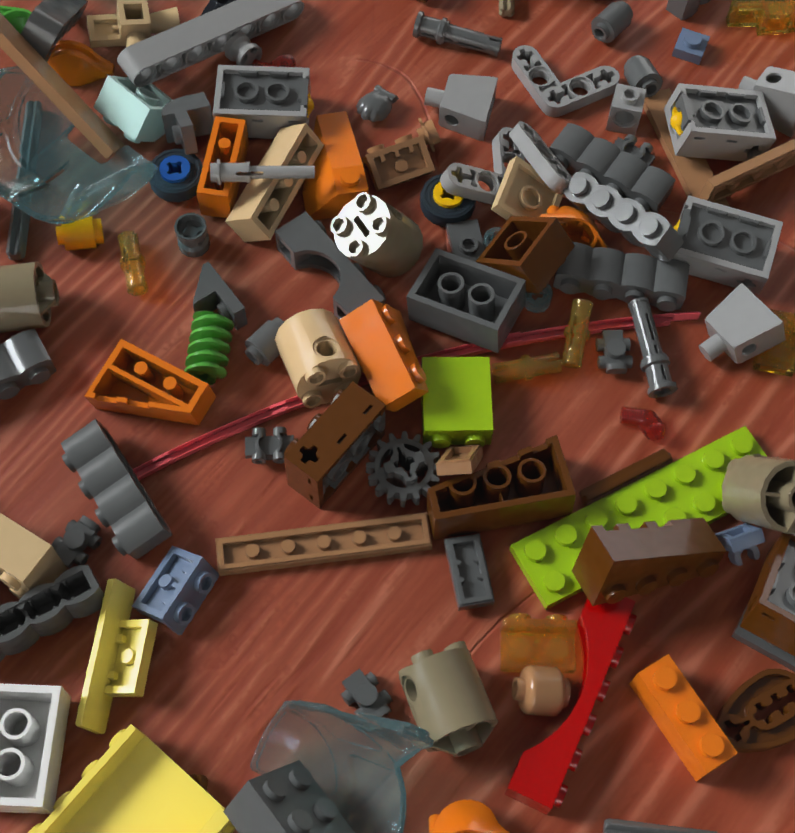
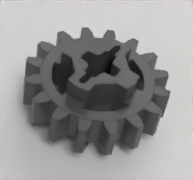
[366,431,440,507]

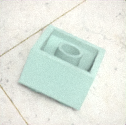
[93,75,172,143]

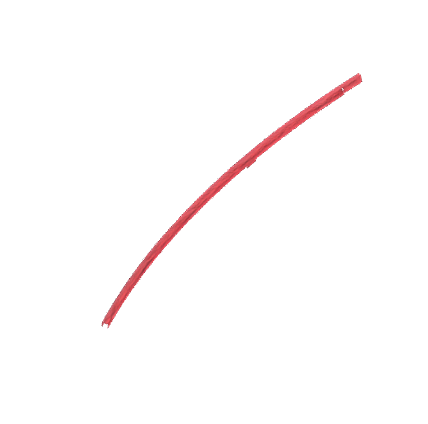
[133,311,701,481]

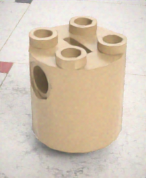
[275,309,362,408]

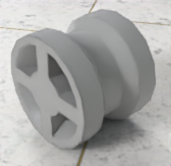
[224,33,262,66]

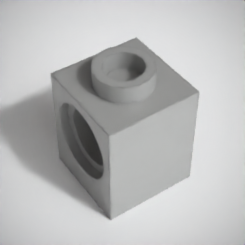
[606,83,647,136]

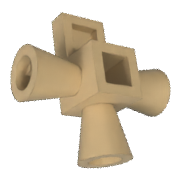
[87,0,180,48]

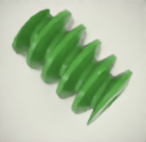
[184,311,234,386]

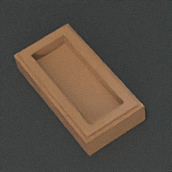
[436,444,483,476]

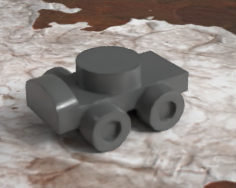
[614,134,655,166]
[595,330,633,374]
[245,427,294,464]
[52,515,102,569]
[340,668,393,726]

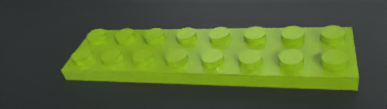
[509,426,767,610]

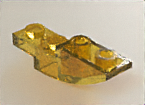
[726,0,795,36]

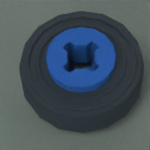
[148,149,203,202]

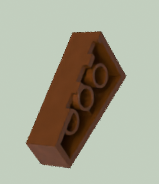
[426,435,576,540]
[572,518,727,606]

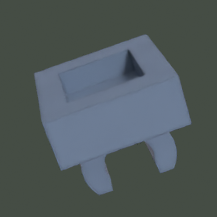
[715,523,766,566]

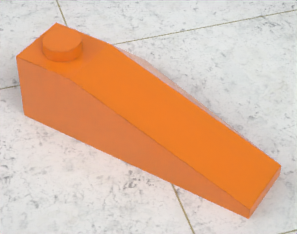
[302,111,369,221]

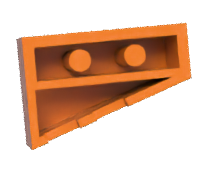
[339,299,429,412]
[84,339,216,425]

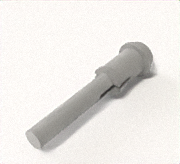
[210,159,315,185]

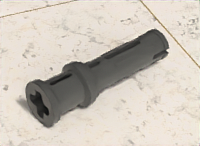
[413,11,503,57]
[628,297,678,398]

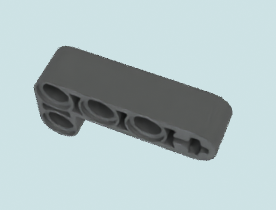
[21,0,88,62]

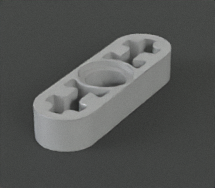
[509,121,572,195]

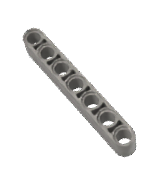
[117,0,304,87]

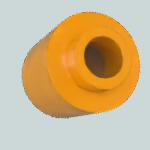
[56,216,105,251]

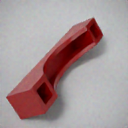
[504,597,637,815]

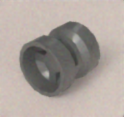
[174,213,210,258]

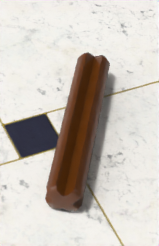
[579,449,673,506]

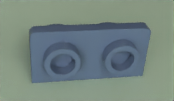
[132,545,219,635]

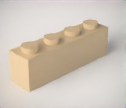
[225,123,324,242]

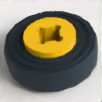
[420,173,476,227]

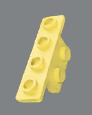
[75,578,158,734]

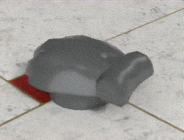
[356,85,399,122]

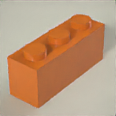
[196,116,249,218]
[629,654,738,782]

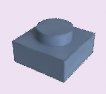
[672,28,710,65]

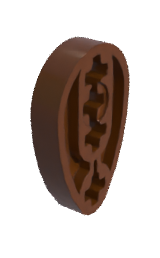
[715,669,795,753]

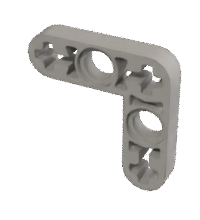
[511,45,620,117]
[440,127,525,205]

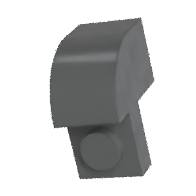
[161,92,214,155]

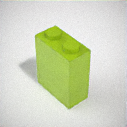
[421,357,493,448]

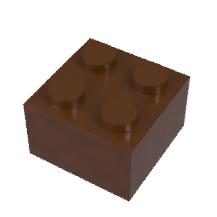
[476,216,575,294]

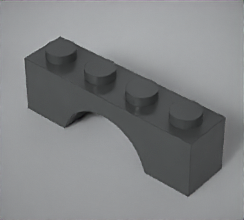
[275,212,386,319]

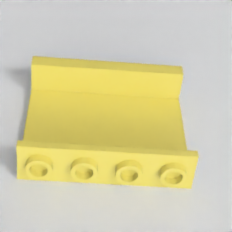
[28,724,235,833]

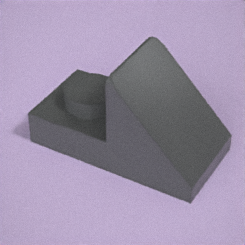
[193,262,248,330]

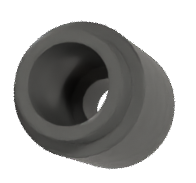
[591,1,633,43]
[624,55,663,97]
[245,317,285,366]

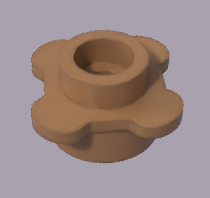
[416,117,441,152]

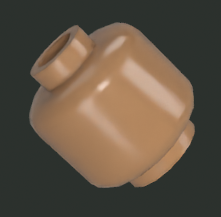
[512,665,571,716]

